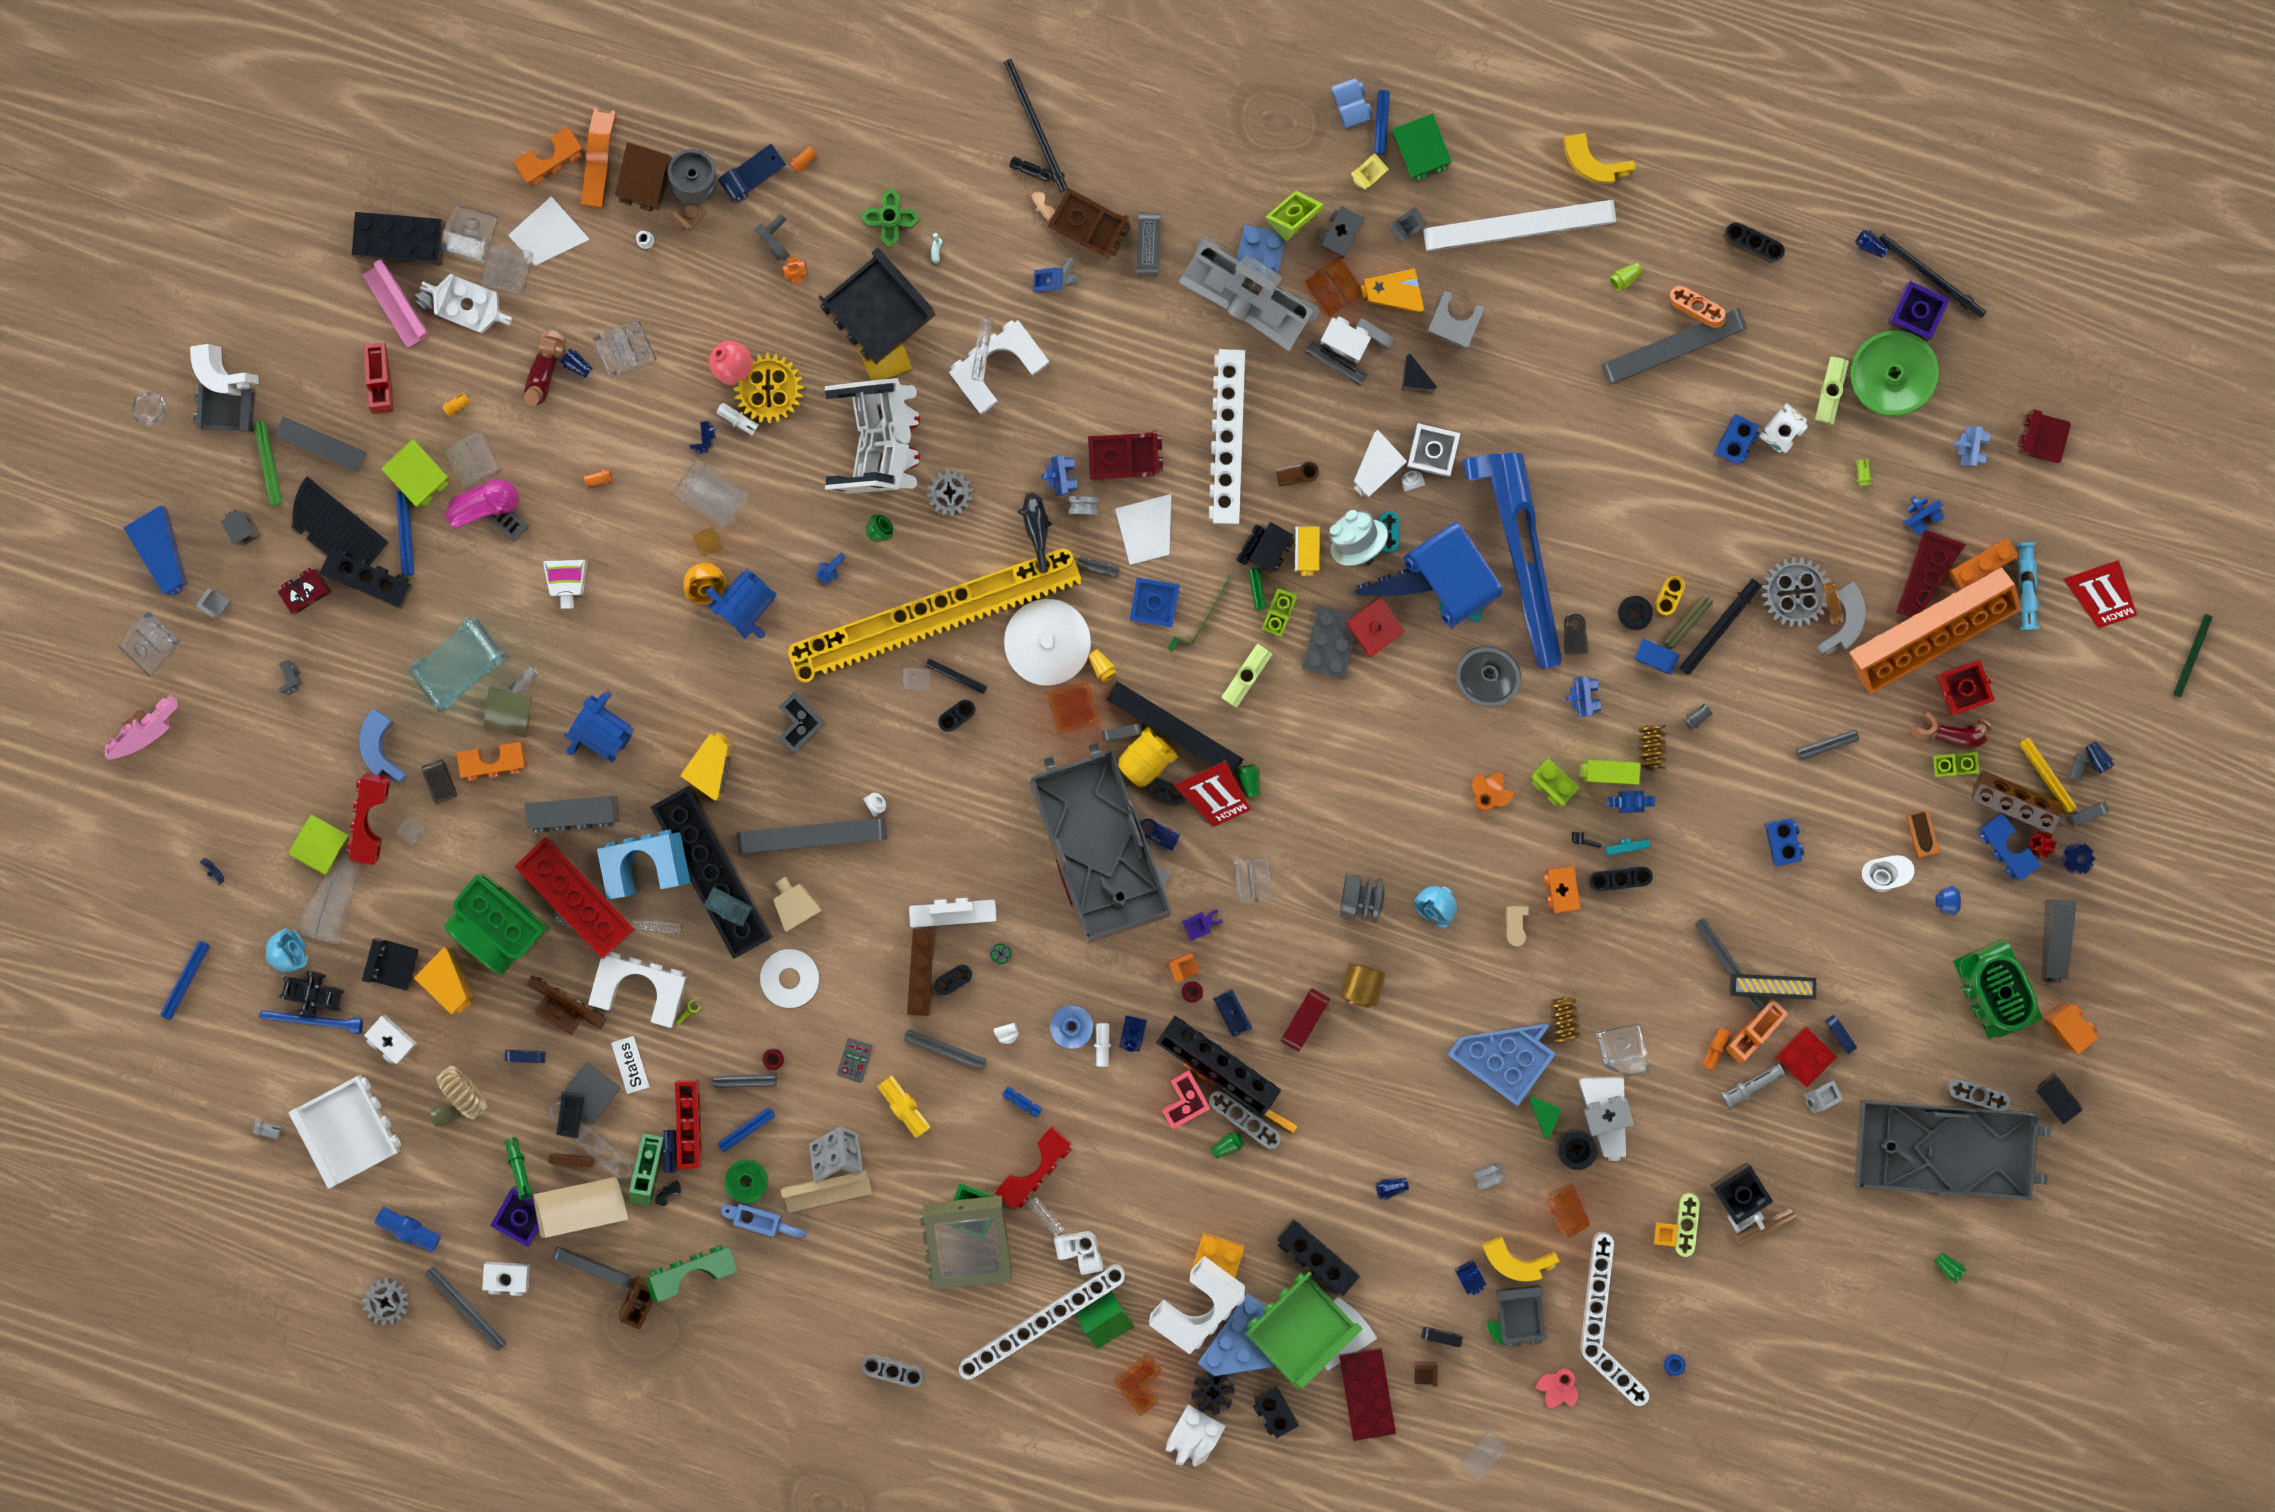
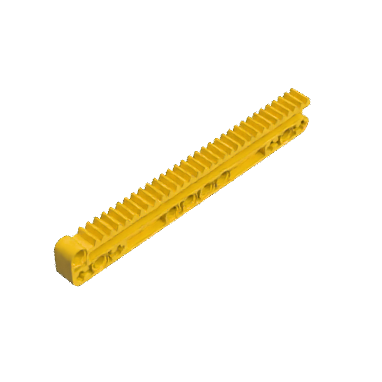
[788,549,1081,683]

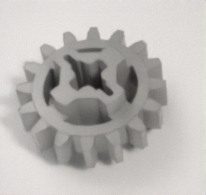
[927,469,974,517]
[362,1277,410,1326]

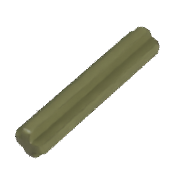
[1664,595,1713,649]

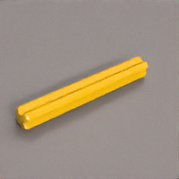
[2019,738,2076,813]

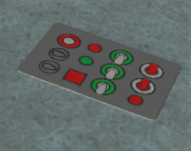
[837,1038,873,1082]

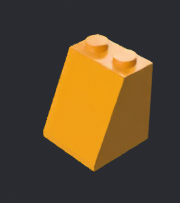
[414,945,474,1014]

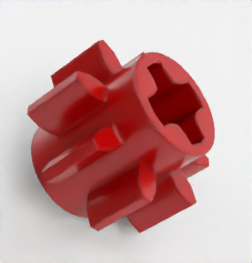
[2028,831,2057,858]

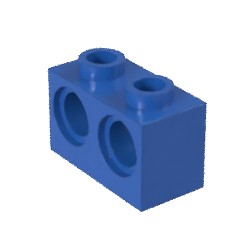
[1713,414,1760,466]
[1764,818,1804,866]

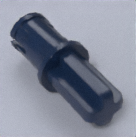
[661,1130,677,1173]

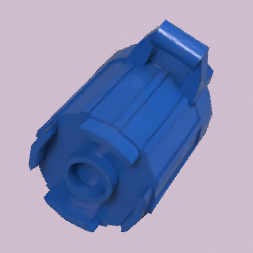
[706,569,777,639]
[563,691,635,762]

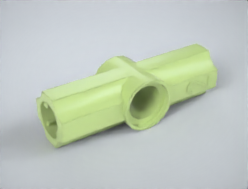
[1815,357,1849,425]
[1221,644,1273,708]

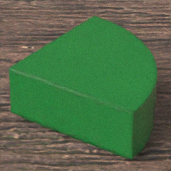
[1487,1320,1506,1345]

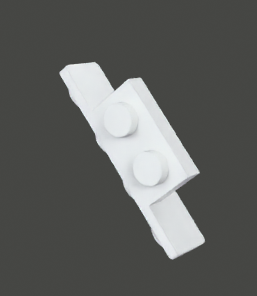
[909,898,997,927]

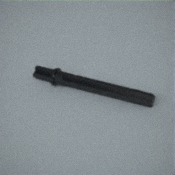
[1679,578,1762,676]

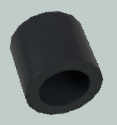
[1555,1128,1597,1170]

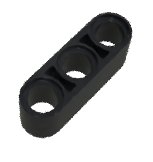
[1724,222,1785,263]
[1588,866,1653,891]

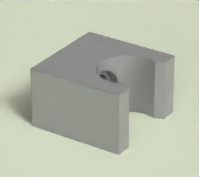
[1427,291,1485,350]

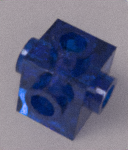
[2060,843,2096,874]

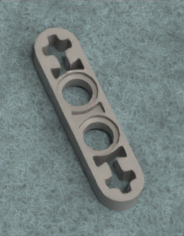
[1209,1090,1281,1149]

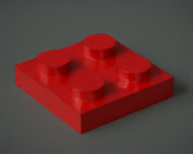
[1775,1026,1837,1088]

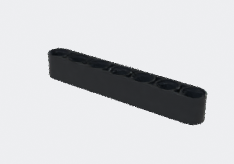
[1106,681,1244,776]

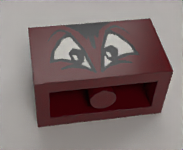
[278,568,332,614]

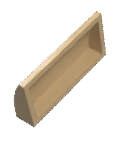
[533,1177,628,1238]

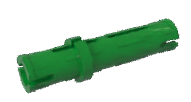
[504,1137,533,1200]

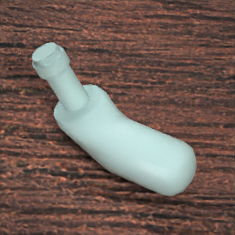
[931,233,942,264]

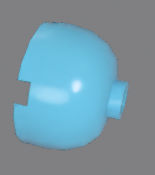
[1413,886,1457,928]
[266,928,308,973]

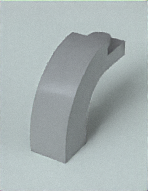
[1815,581,1866,655]

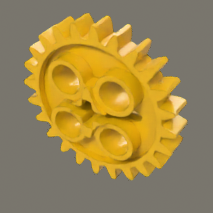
[733,353,804,424]

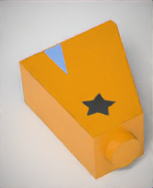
[1360,268,1424,314]

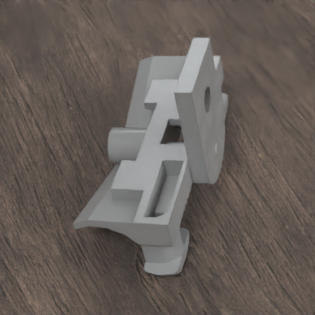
[1179,237,1319,351]

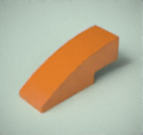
[1724,999,1788,1064]

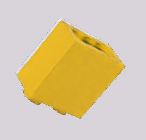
[1294,527,1320,576]

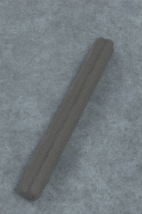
[1695,918,1765,1011]
[425,1267,506,1350]

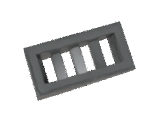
[486,511,529,542]

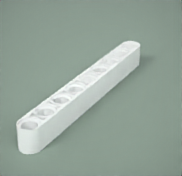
[1423,200,1617,251]
[959,1264,1125,1379]

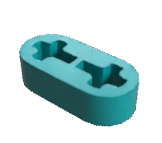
[1379,511,1399,553]

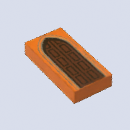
[1906,810,1939,858]

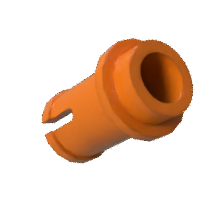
[790,146,817,173]
[584,468,613,489]

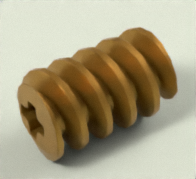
[1638,725,1666,769]
[1549,997,1581,1043]

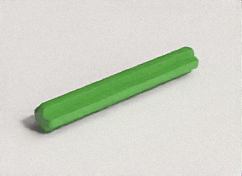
[254,421,282,506]

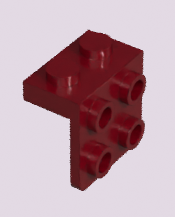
[2017,409,2071,463]

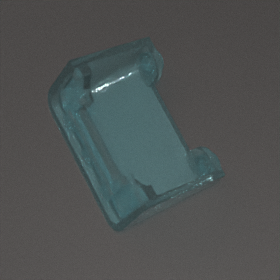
[409,617,510,713]

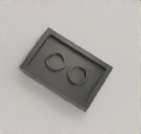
[1302,605,1355,679]

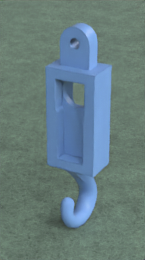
[721,1203,807,1238]

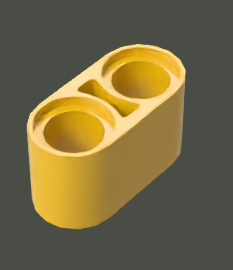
[1655,576,1685,616]

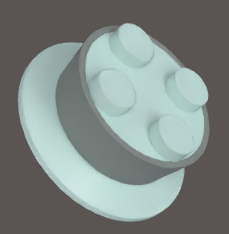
[1329,510,1388,566]

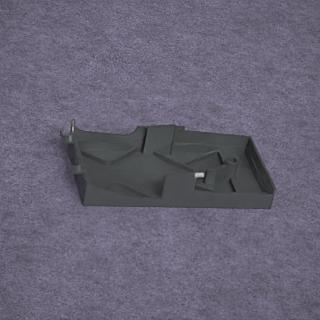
[1030,742,1171,944]

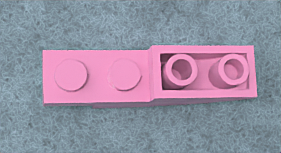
[105,694,178,760]

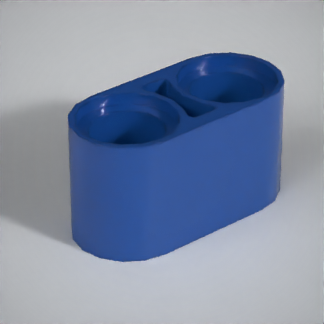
[1634,639,1680,675]

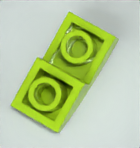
[1262,587,1298,637]
[1933,752,1980,777]

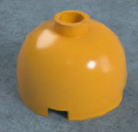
[683,563,727,605]

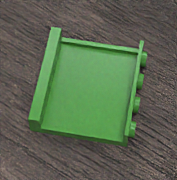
[1244,1272,1363,1390]

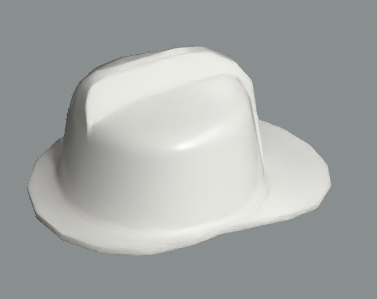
[1862,855,1914,892]

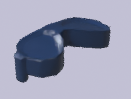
[200,858,225,885]

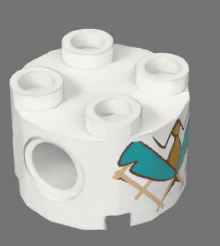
[1759,403,1808,453]

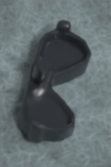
[655,1180,682,1206]

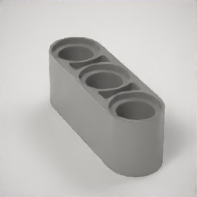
[862,1354,924,1388]

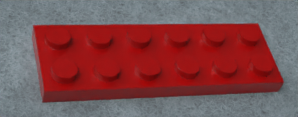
[514,837,635,959]

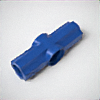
[374,1206,441,1252]

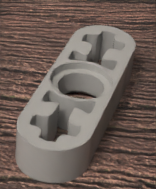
[1947,1079,2010,1110]

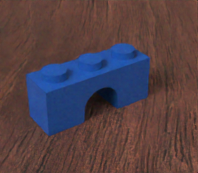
[1978,813,2042,881]

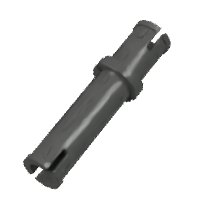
[1305,341,1367,386]

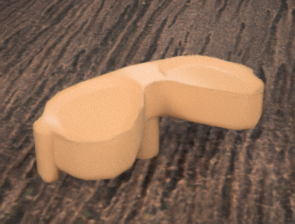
[1031,192,1055,221]

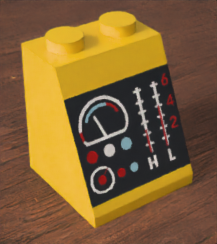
[680,732,732,801]

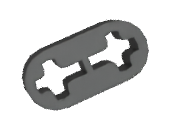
[1101,723,1143,741]
[2067,801,2110,827]

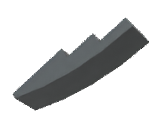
[275,416,367,472]

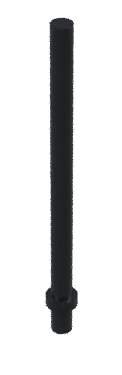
[1004,58,1068,192]

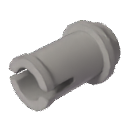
[253,1120,282,1140]

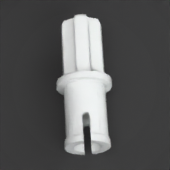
[717,403,759,436]
[1094,1023,1111,1067]

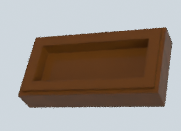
[549,1153,595,1168]

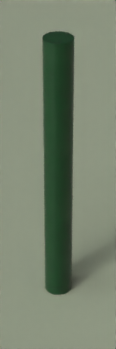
[2173,614,2213,698]

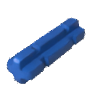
[1002,1087,1042,1118]

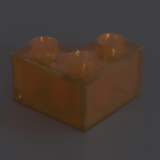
[1114,1352,1162,1416]

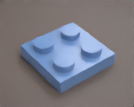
[1237,225,1285,273]

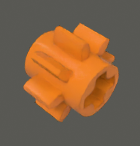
[783,256,808,284]

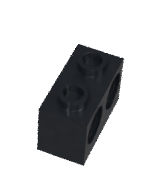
[1253,1385,1299,1439]

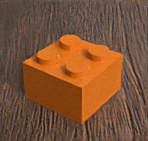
[2043,1002,2098,1054]

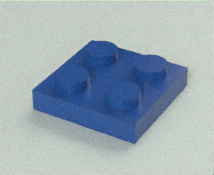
[1130,578,1180,628]

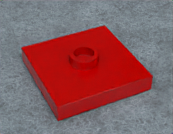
[1345,597,1405,657]

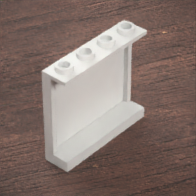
[288,1075,401,1189]

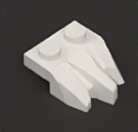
[1165,1405,1226,1467]

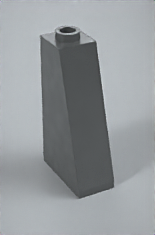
[2042,899,2076,983]

